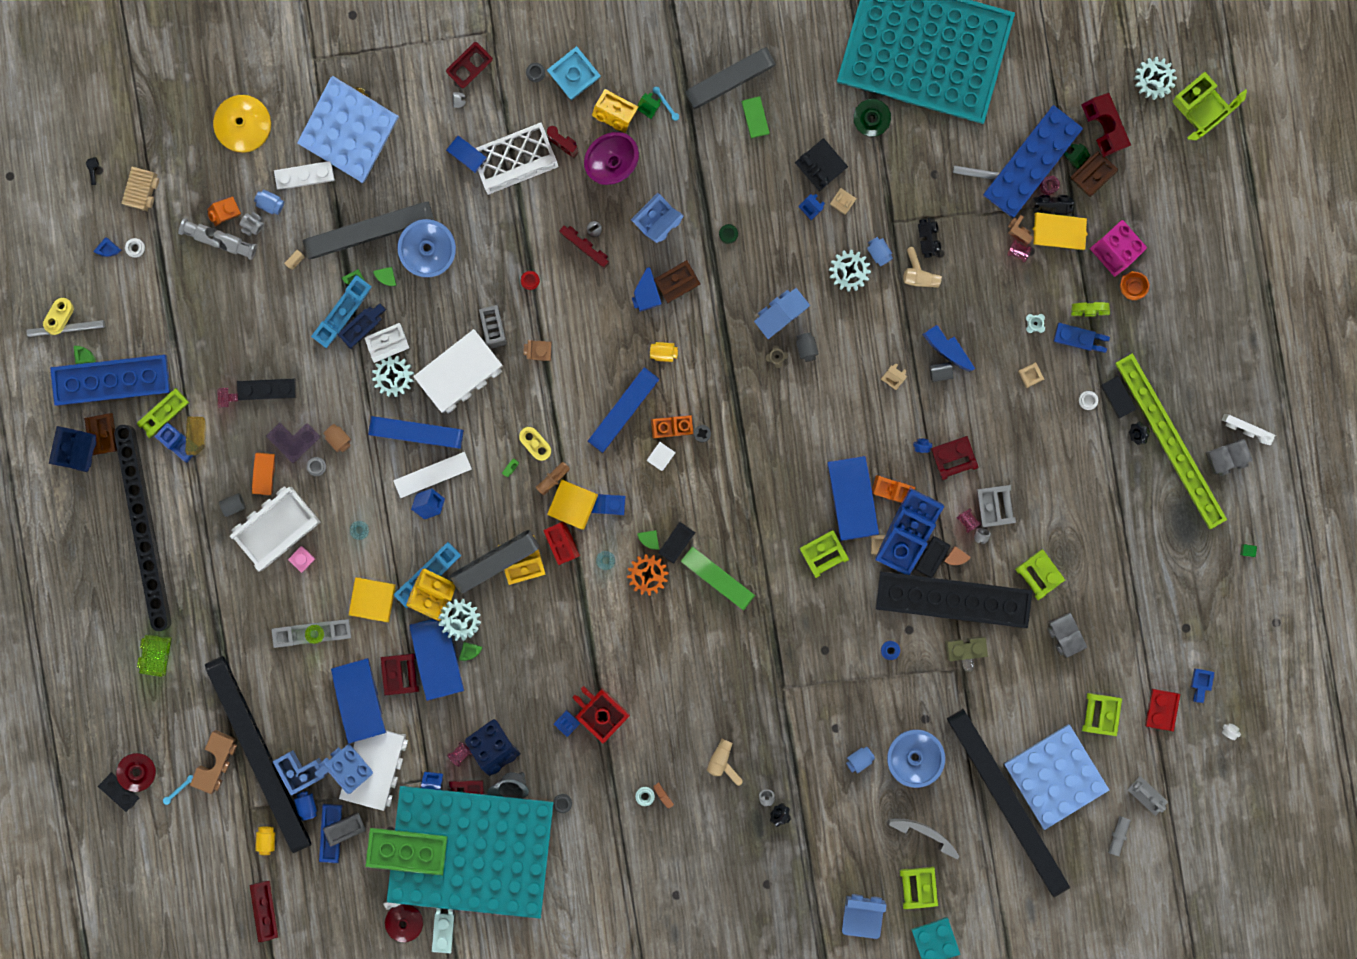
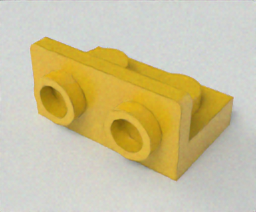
[592,89,638,133]

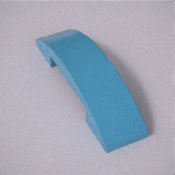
[311,275,372,348]
[393,542,462,609]

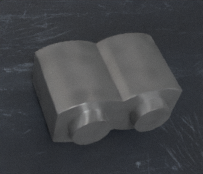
[1206,439,1253,476]
[1047,613,1088,658]

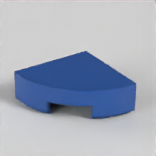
[93,237,122,257]

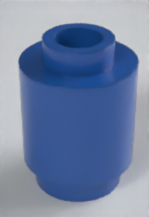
[294,791,317,821]

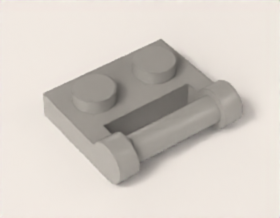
[977,485,1016,527]

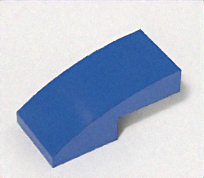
[446,136,487,173]
[155,422,199,463]

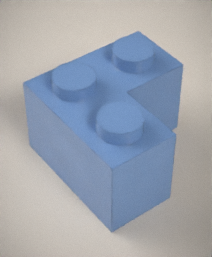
[754,288,811,339]
[273,750,328,795]

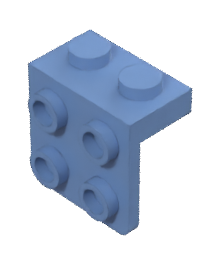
[631,193,683,243]
[315,744,373,794]
[842,894,886,939]

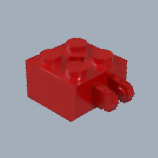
[572,686,630,744]

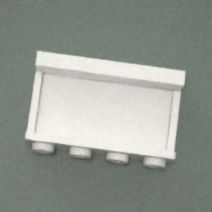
[413,329,503,414]
[230,486,321,572]
[339,731,408,811]

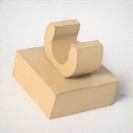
[830,188,857,215]
[881,364,907,390]

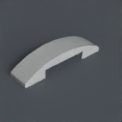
[272,619,351,648]
[887,818,959,860]

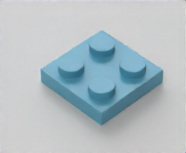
[547,46,601,101]

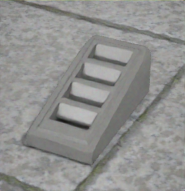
[479,305,507,349]

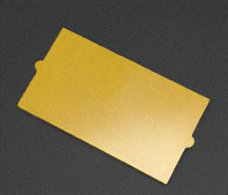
[1032,213,1088,250]

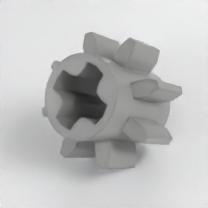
[239,212,264,236]

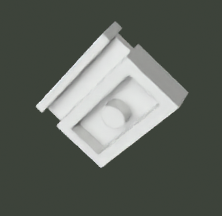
[364,323,410,363]

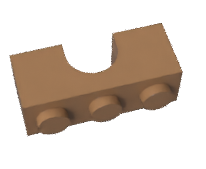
[190,730,237,794]

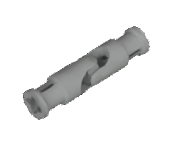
[178,218,257,260]

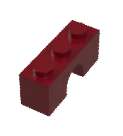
[1081,93,1131,157]

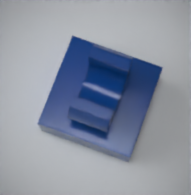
[798,194,825,220]
[554,710,580,737]
[421,772,443,790]

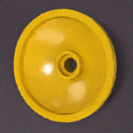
[213,95,271,153]

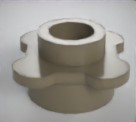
[766,345,788,368]

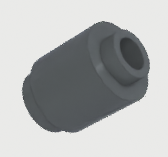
[796,332,819,362]

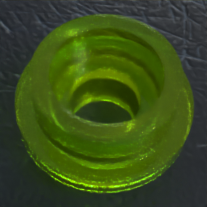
[305,625,324,644]

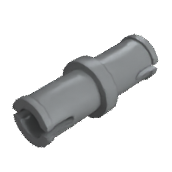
[1108,816,1131,857]

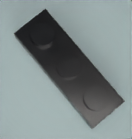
[237,378,296,401]

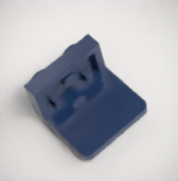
[48,426,96,472]
[465,719,521,776]

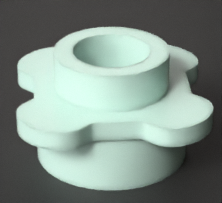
[1026,314,1045,333]

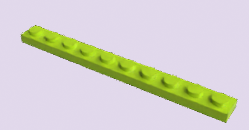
[1115,353,1227,529]

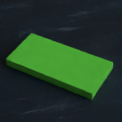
[365,828,448,875]

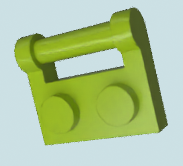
[799,530,849,578]
[1015,549,1065,600]
[1082,693,1122,736]
[900,867,938,909]

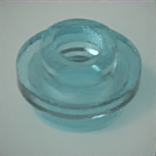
[350,521,369,540]
[596,551,615,570]

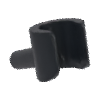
[86,157,99,185]

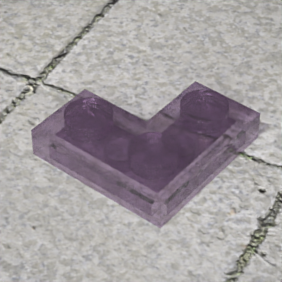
[266,423,321,464]

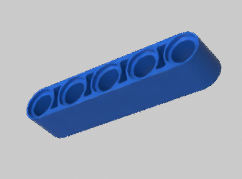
[587,367,659,453]
[368,416,464,449]

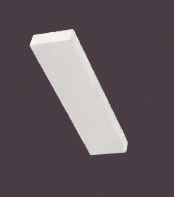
[393,452,472,498]

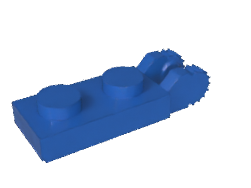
[1053,323,1110,353]

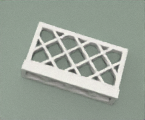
[476,123,559,195]

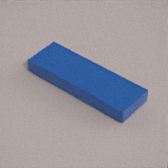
[319,804,343,863]

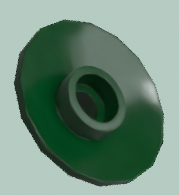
[853,99,891,137]

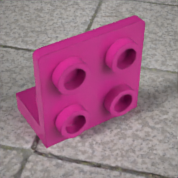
[1089,220,1147,277]

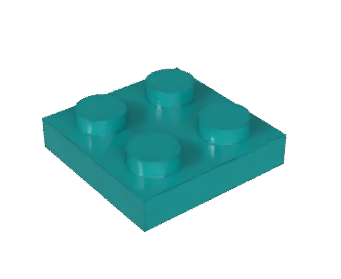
[911,917,961,959]

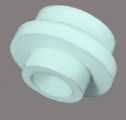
[635,787,655,806]

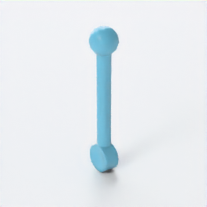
[653,87,679,121]
[163,775,193,805]

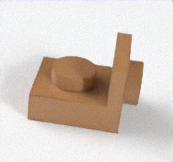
[1008,215,1033,246]
[524,340,552,361]

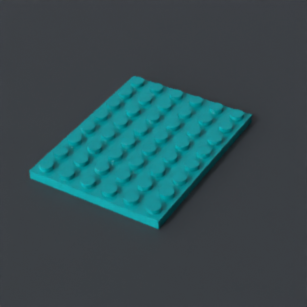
[837,0,1015,124]
[387,786,554,919]

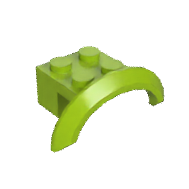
[1172,72,1247,140]

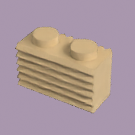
[122,167,159,212]

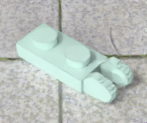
[432,908,455,953]

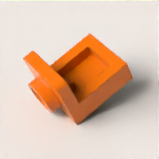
[207,197,241,227]

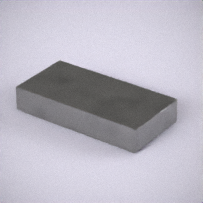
[322,812,366,847]

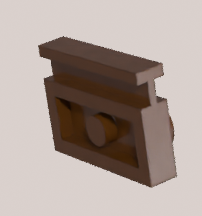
[1070,151,1118,197]
[654,260,701,304]
[84,413,117,456]

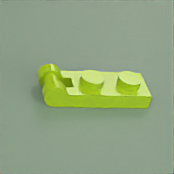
[137,388,190,439]

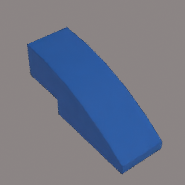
[922,325,975,372]

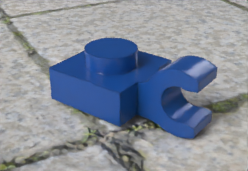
[1191,668,1215,703]

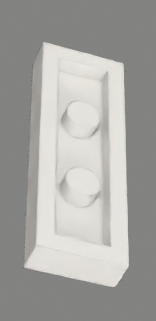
[274,161,335,190]

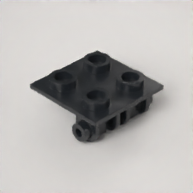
[795,138,848,192]

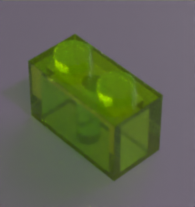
[137,634,172,677]

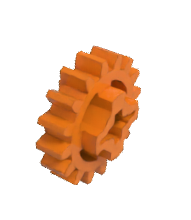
[627,554,669,596]

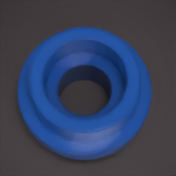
[913,438,932,453]
[881,641,900,660]

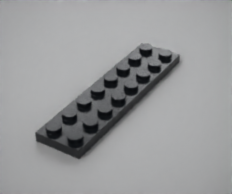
[875,571,1033,628]

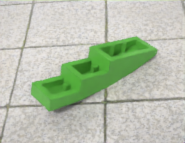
[681,546,756,611]

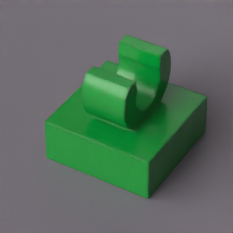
[637,93,661,119]

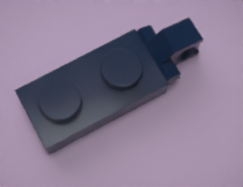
[337,303,387,349]

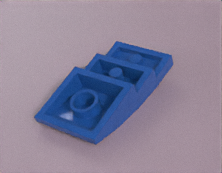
[827,456,879,541]
[875,488,944,575]
[409,619,465,701]
[331,658,387,744]

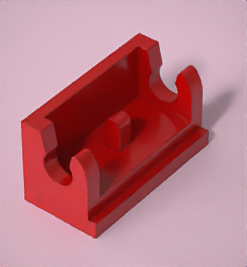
[543,522,580,565]

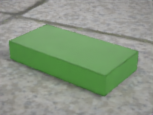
[741,96,769,139]

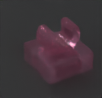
[217,388,238,408]

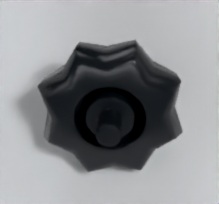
[1129,422,1150,445]
[770,803,791,827]

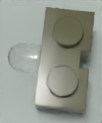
[945,636,988,672]

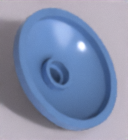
[398,219,456,277]
[887,730,945,788]

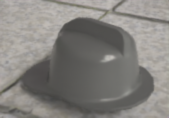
[487,772,529,798]

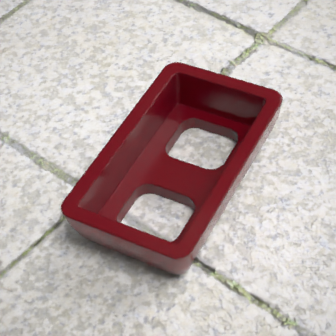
[446,42,493,88]

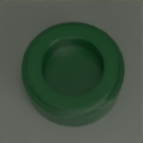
[719,224,738,244]

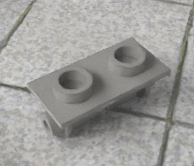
[1127,776,1168,816]

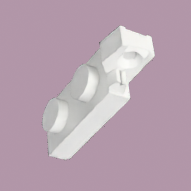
[1222,414,1275,445]

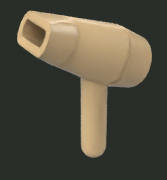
[903,247,942,288]
[707,739,743,786]

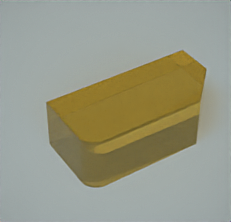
[185,417,206,455]

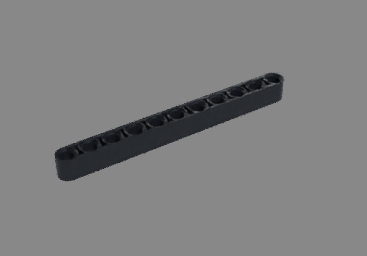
[114,425,171,631]
[205,656,312,853]
[947,709,1070,898]

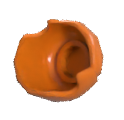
[1120,271,1150,300]

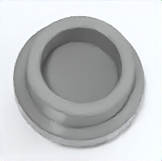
[307,457,326,476]

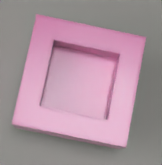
[288,546,315,573]

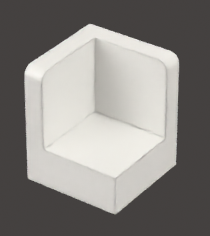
[647,442,675,471]

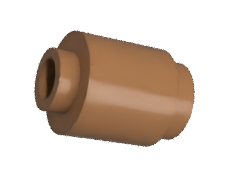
[323,424,351,453]

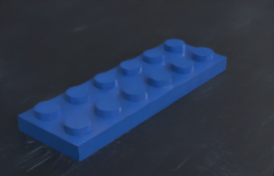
[983,105,1083,218]
[50,355,171,406]

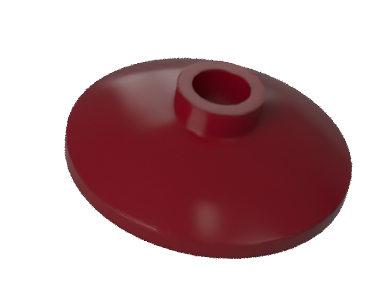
[116,753,156,792]
[385,904,423,942]

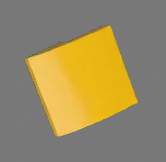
[547,479,598,530]
[498,535,546,585]
[406,568,456,621]
[348,577,396,622]

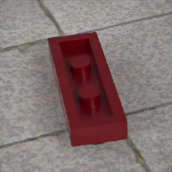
[559,226,609,269]
[249,881,278,942]

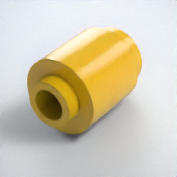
[650,342,678,362]
[255,826,275,855]

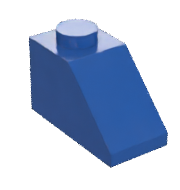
[632,267,662,312]
[591,494,626,515]

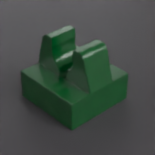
[1064,143,1090,170]

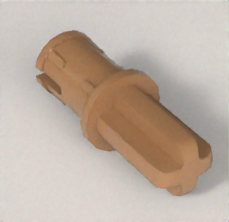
[536,462,570,496]

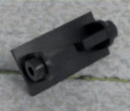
[1033,195,1074,215]
[918,218,941,258]
[97,772,140,812]

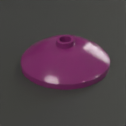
[584,132,639,185]

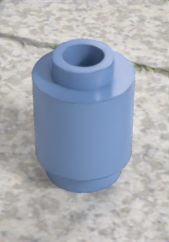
[254,190,284,215]
[867,237,893,267]
[846,746,875,774]

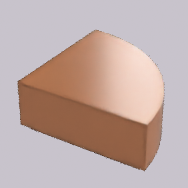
[944,546,971,565]
[653,783,674,808]

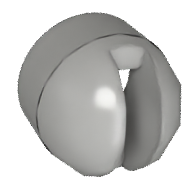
[452,92,466,108]
[587,221,602,237]
[974,528,991,544]
[759,790,775,807]

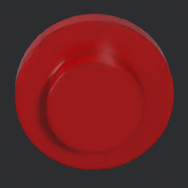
[520,271,540,290]

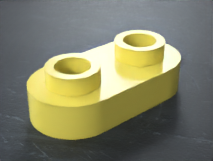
[43,298,74,335]
[519,427,551,461]

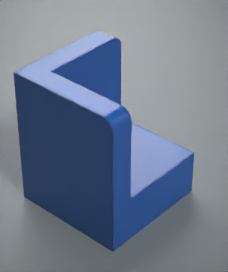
[411,488,445,519]

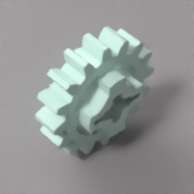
[1134,57,1177,100]
[829,250,871,292]
[372,356,414,397]
[438,599,481,641]

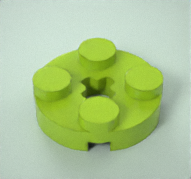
[1071,302,1110,317]

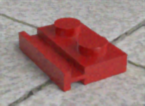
[1145,688,1181,732]

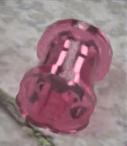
[1040,176,1060,195]
[1007,240,1032,263]
[956,508,981,533]
[447,741,472,767]

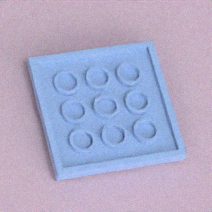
[297,76,399,183]
[1004,724,1109,830]

